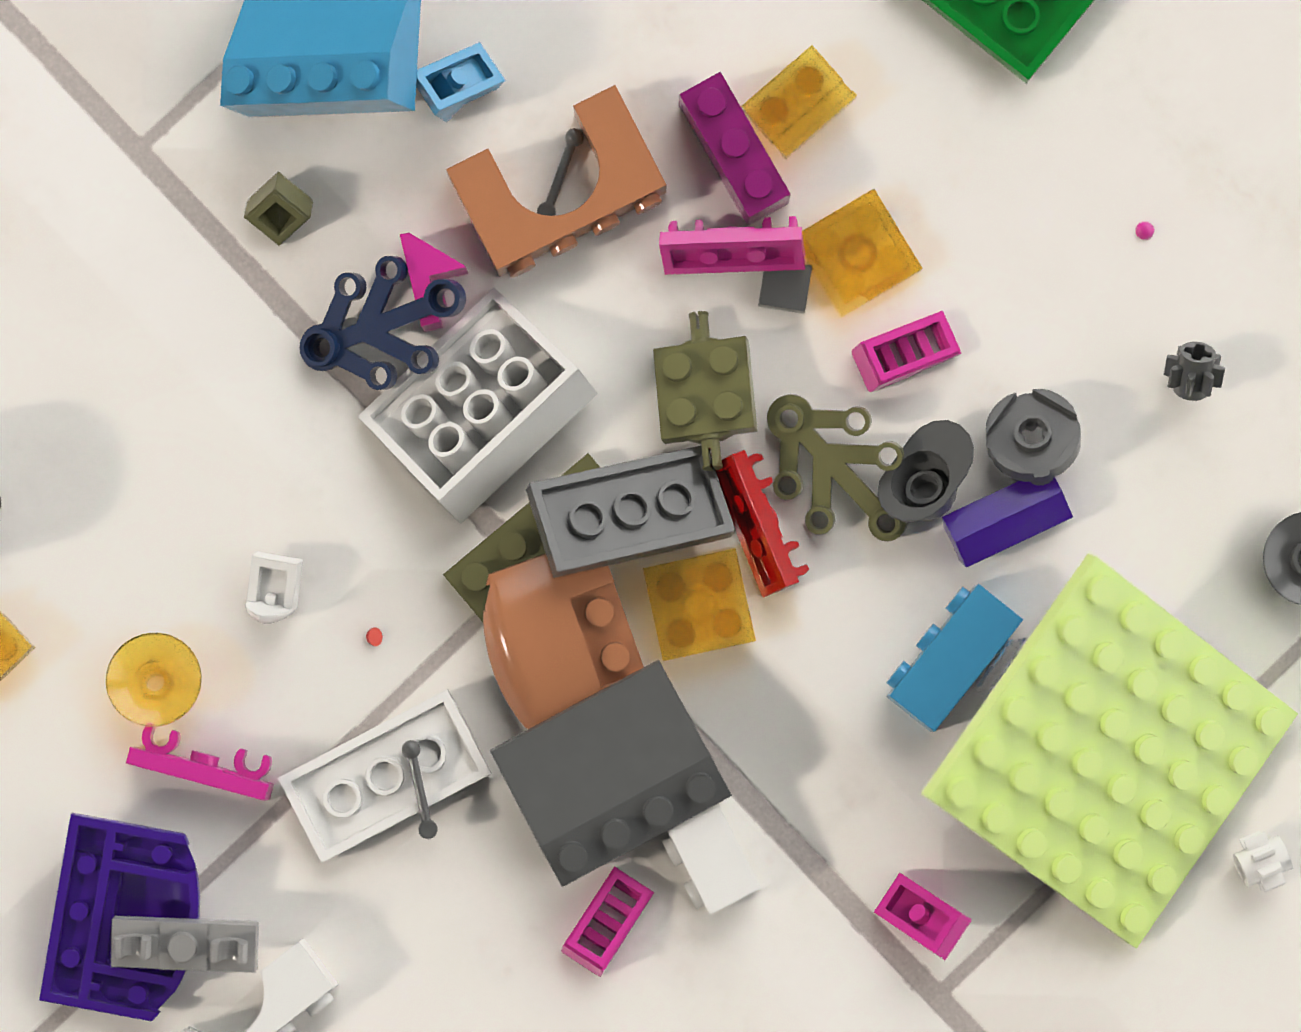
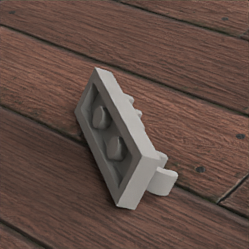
[111,916,259,973]

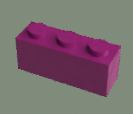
[679,71,791,226]

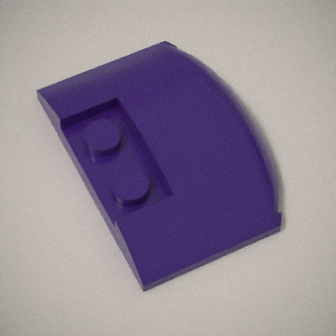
[39,812,200,1022]

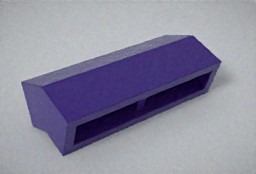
[942,477,1073,568]

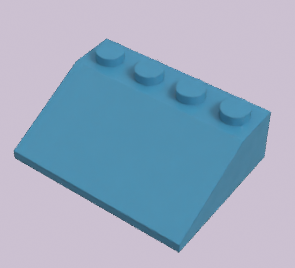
[220,0,421,117]

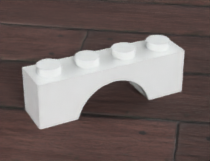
[181,939,338,1032]

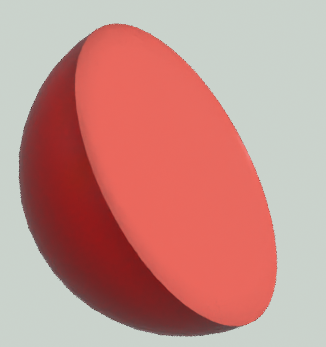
[366,627,383,646]

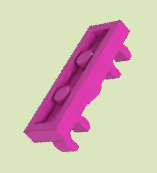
[659,216,806,275]
[126,724,274,801]

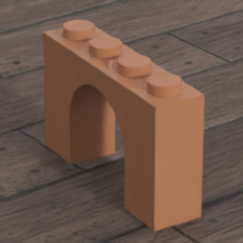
[446,85,667,278]

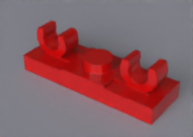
[715,450,809,598]

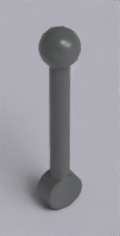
[537,128,584,216]
[401,740,438,839]

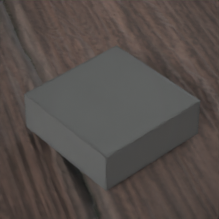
[758,264,812,314]

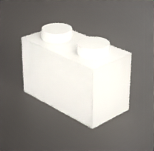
[662,804,761,915]

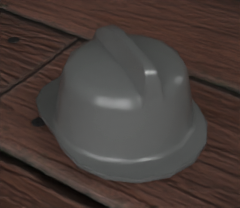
[878,420,974,522]

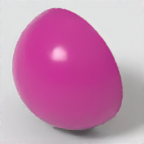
[1136,221,1154,240]

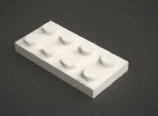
[278,689,492,863]

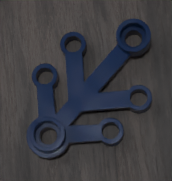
[299,256,466,390]

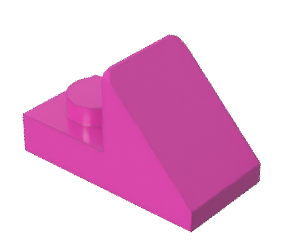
[400,232,468,332]
[874,873,972,960]

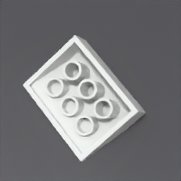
[358,287,598,524]

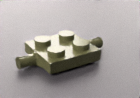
[653,311,758,471]

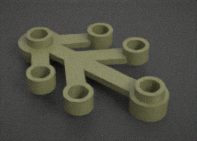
[767,394,908,541]

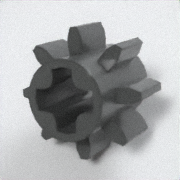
[1163,342,1225,401]

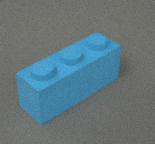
[886,584,1024,732]

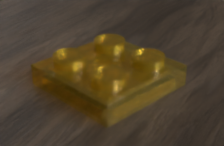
[802,188,923,318]
[643,548,756,662]

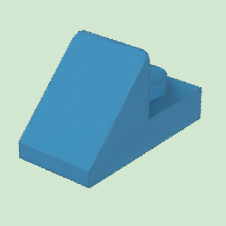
[416,42,506,122]

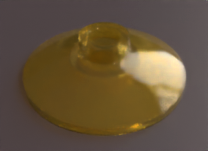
[106,633,202,727]

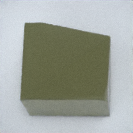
[244,171,313,246]

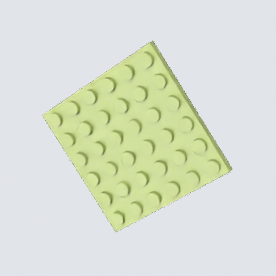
[921,553,1298,949]

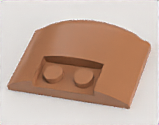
[483,553,644,729]

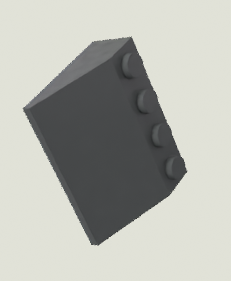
[490,659,732,887]

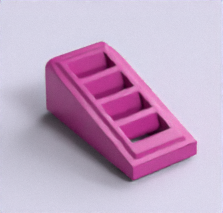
[852,310,962,393]
[561,866,654,977]

